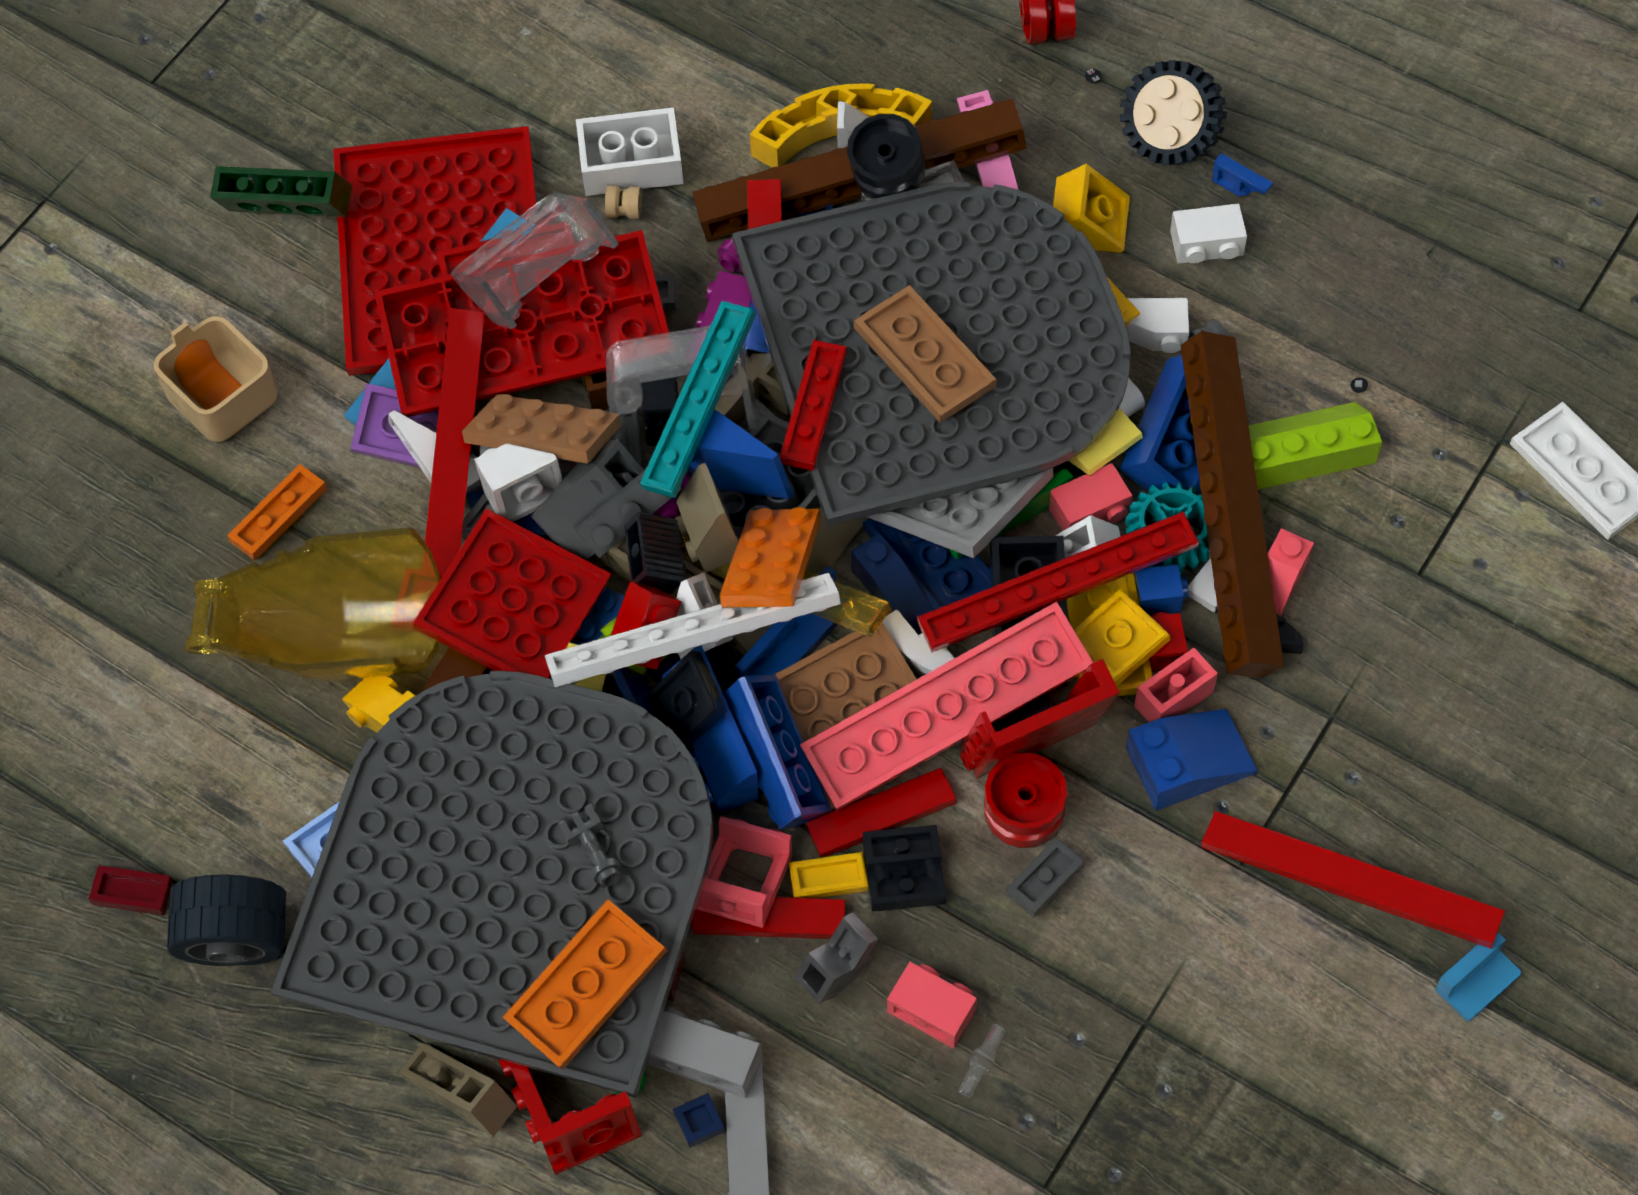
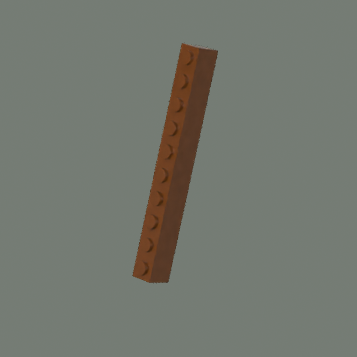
[692,98,1027,242]
[1181,331,1284,678]

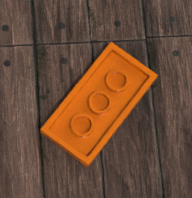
[719,507,821,608]
[503,899,667,1070]

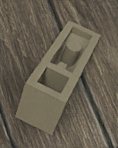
[399,1043,517,1137]

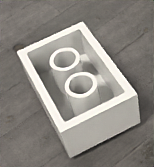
[576,107,684,196]

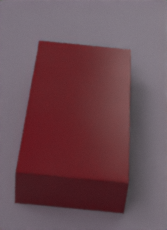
[88,865,174,915]

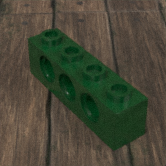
[210,166,352,217]

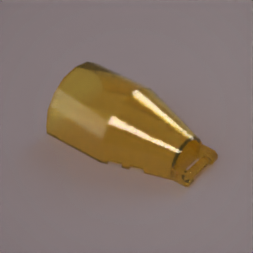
[184,527,440,682]

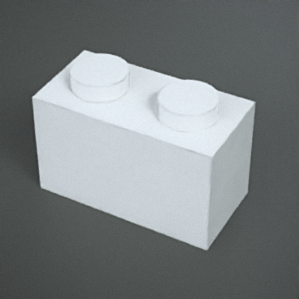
[1170,203,1247,264]

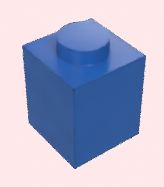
[1134,564,1189,616]

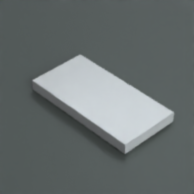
[1510,402,1638,540]

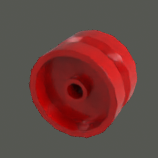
[1019,0,1076,45]
[984,753,1067,848]

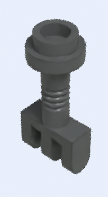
[557,803,622,887]

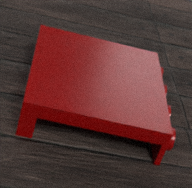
[960,659,1120,778]

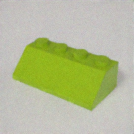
[1248,402,1382,490]

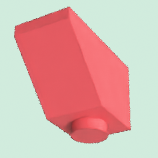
[1267,528,1314,616]

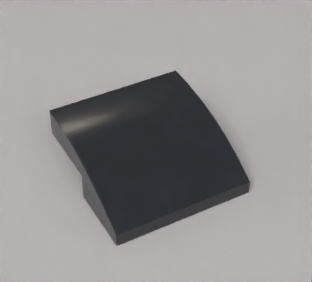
[862,825,947,912]

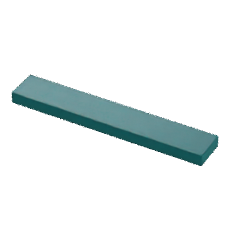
[640,301,756,498]

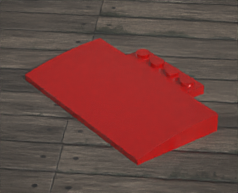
[374,222,674,417]

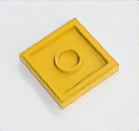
[1073,588,1171,686]

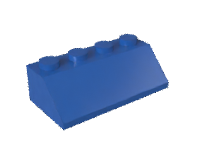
[1119,355,1200,495]
[662,645,758,815]
[724,674,831,830]

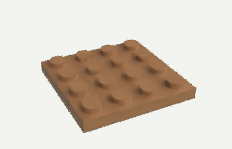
[776,618,917,814]

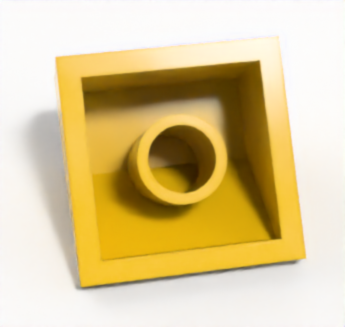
[1053,164,1130,253]

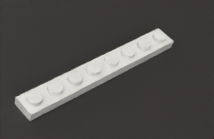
[545,573,841,687]

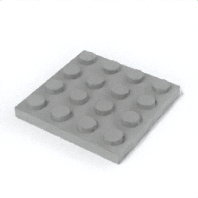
[867,468,1054,558]

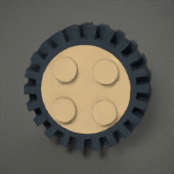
[1119,60,1227,165]

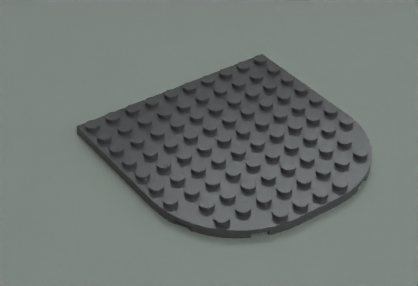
[732,182,1130,526]
[271,671,713,1097]

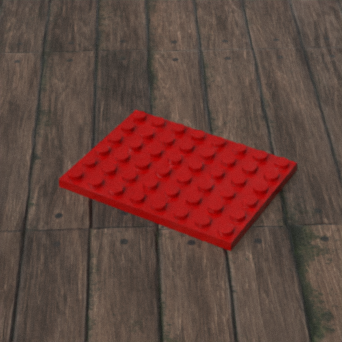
[333,126,539,376]

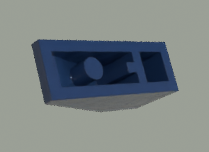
[851,533,933,635]

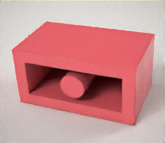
[1049,463,1132,531]
[1134,648,1218,723]
[887,962,977,1049]

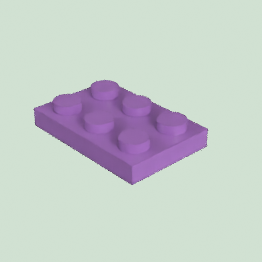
[350,383,439,468]

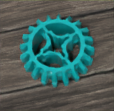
[1125,481,1210,574]

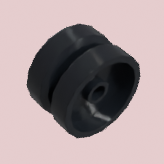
[847,114,926,199]

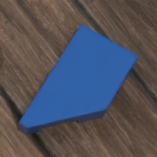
[1212,153,1273,196]

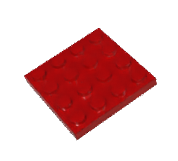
[413,508,611,679]

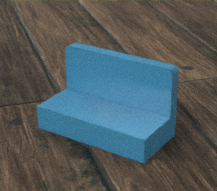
[1435,933,1521,1022]

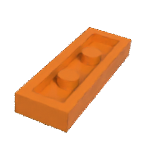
[227,464,327,561]

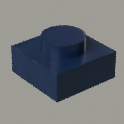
[673,1093,725,1148]

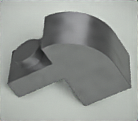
[794,913,878,1004]

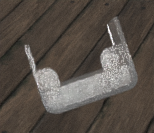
[451,192,619,329]
[606,325,760,448]

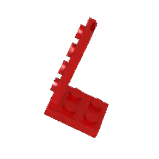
[498,1059,641,1175]

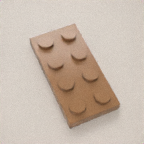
[854,285,997,423]
[462,394,621,464]

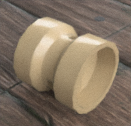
[605,185,642,220]

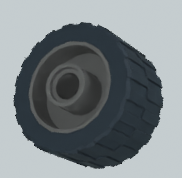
[167,874,286,966]

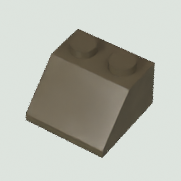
[675,463,739,573]

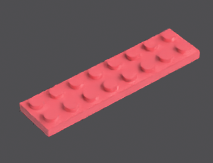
[800,602,1093,811]

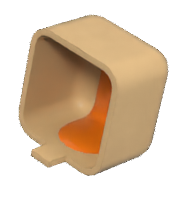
[153,316,278,442]

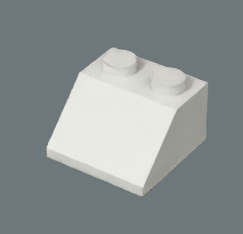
[474,443,563,522]

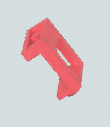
[696,816,792,928]

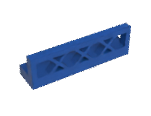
[735,565,856,680]

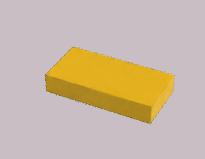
[789,852,868,899]

